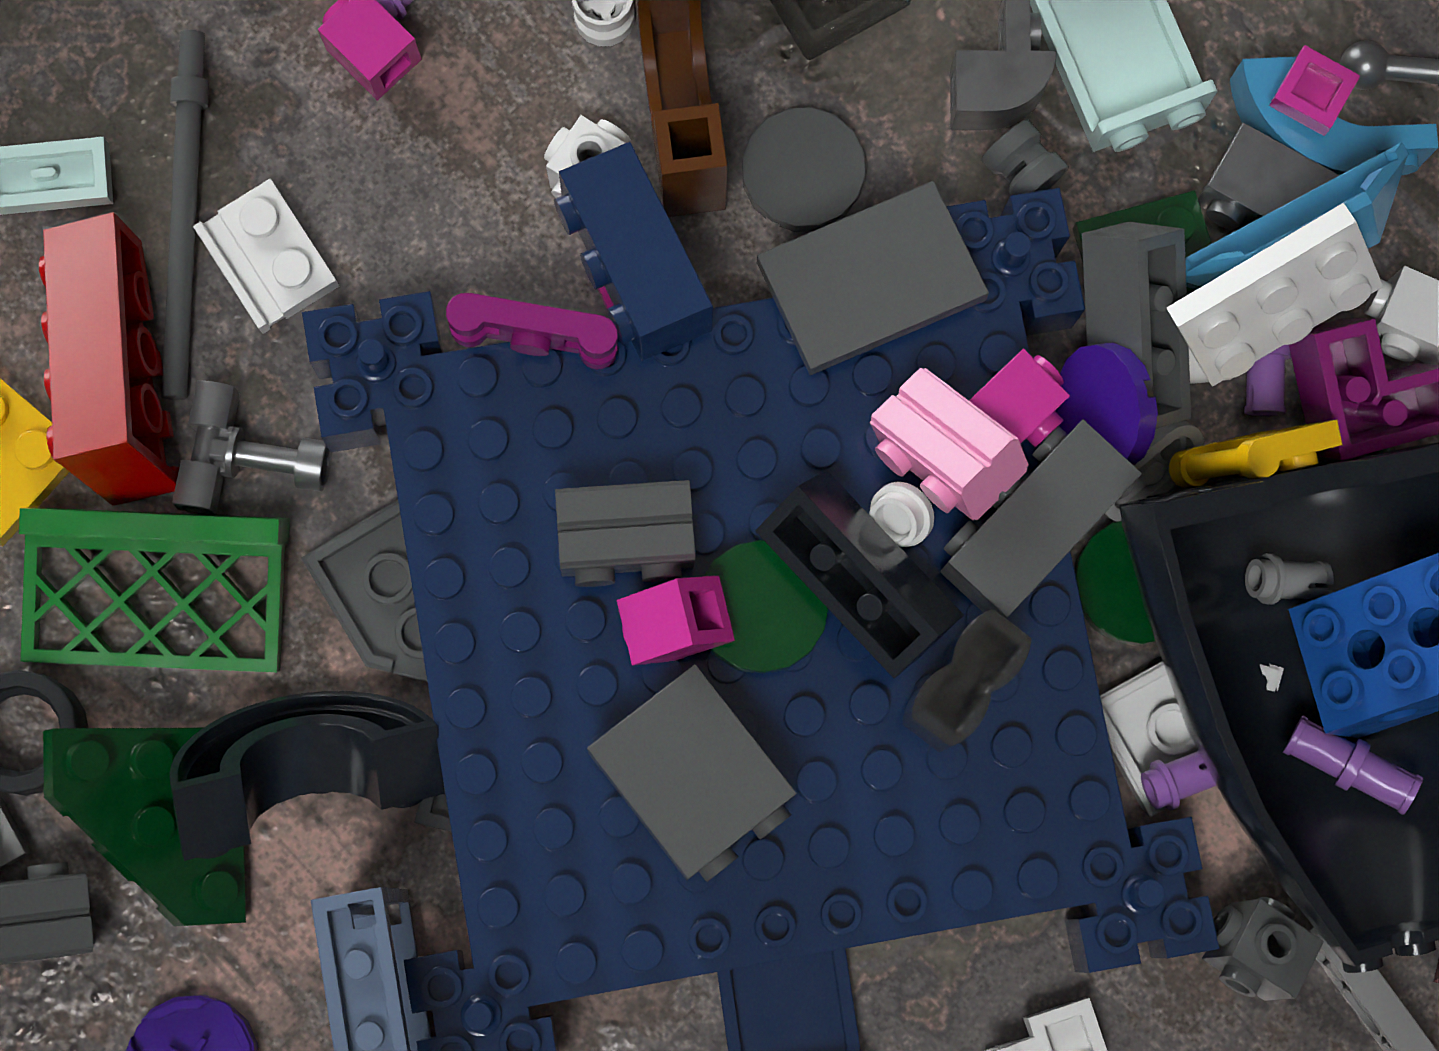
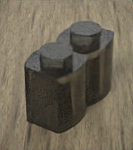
[902,609,1031,753]

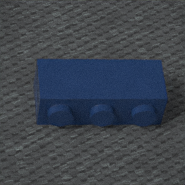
[554,142,713,361]

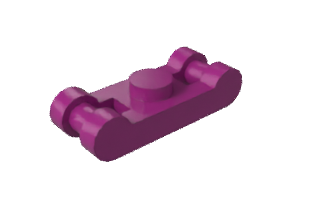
[446,293,617,369]

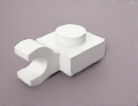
[984,997,1107,1051]

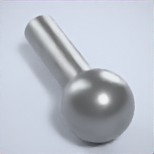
[1340,40,1439,90]

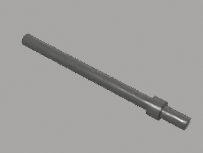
[161,30,209,400]

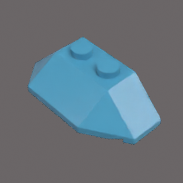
[1185,142,1408,290]

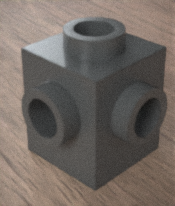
[1202,897,1324,1001]

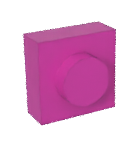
[1269,45,1360,136]

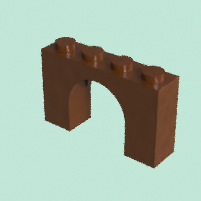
[634,0,727,217]

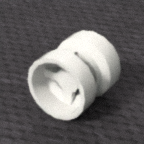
[572,0,635,46]

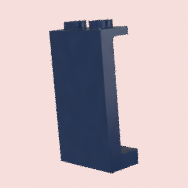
[717,949,861,1051]

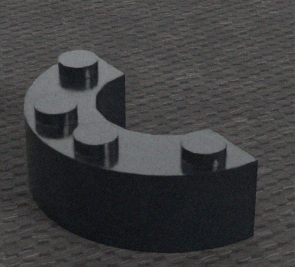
[170,691,445,861]

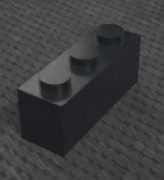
[755,470,964,679]

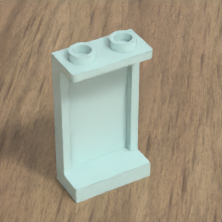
[1030,0,1218,152]

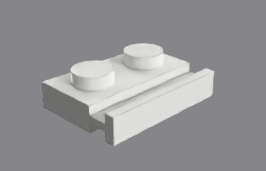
[193,179,339,334]

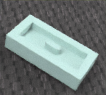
[0,137,113,215]

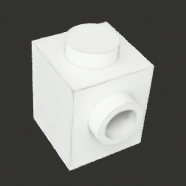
[1364,266,1439,365]

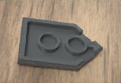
[301,500,427,681]

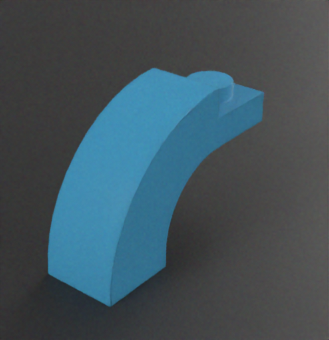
[1230,57,1438,175]

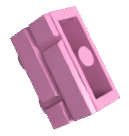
[870,368,1029,520]

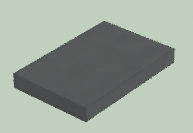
[756,181,989,375]

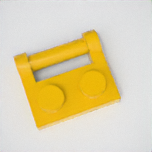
[1169,420,1342,488]

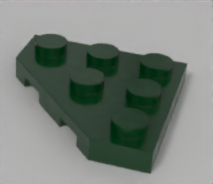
[43,727,246,927]

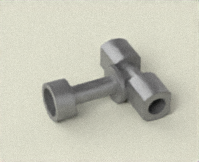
[172,380,331,515]

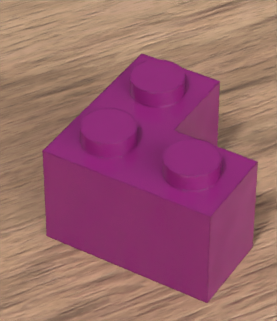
[1289,318,1439,460]

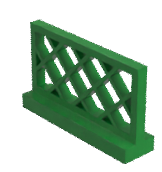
[19,507,290,673]

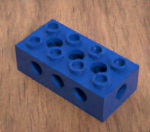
[1288,553,1439,739]

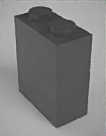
[587,664,797,882]

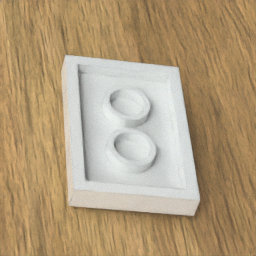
[1167,203,1384,387]

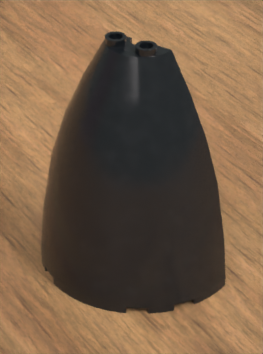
[1119,442,1439,973]

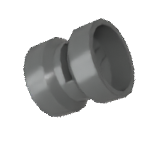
[981,119,1069,196]

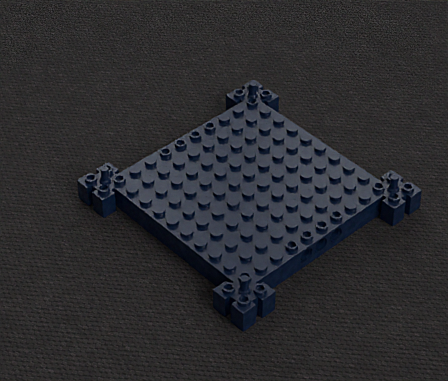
[302,188,1219,1051]

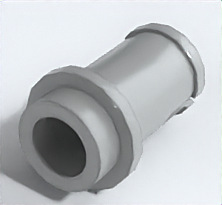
[1245,553,1334,605]

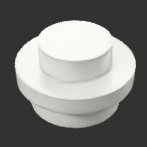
[869,482,934,547]

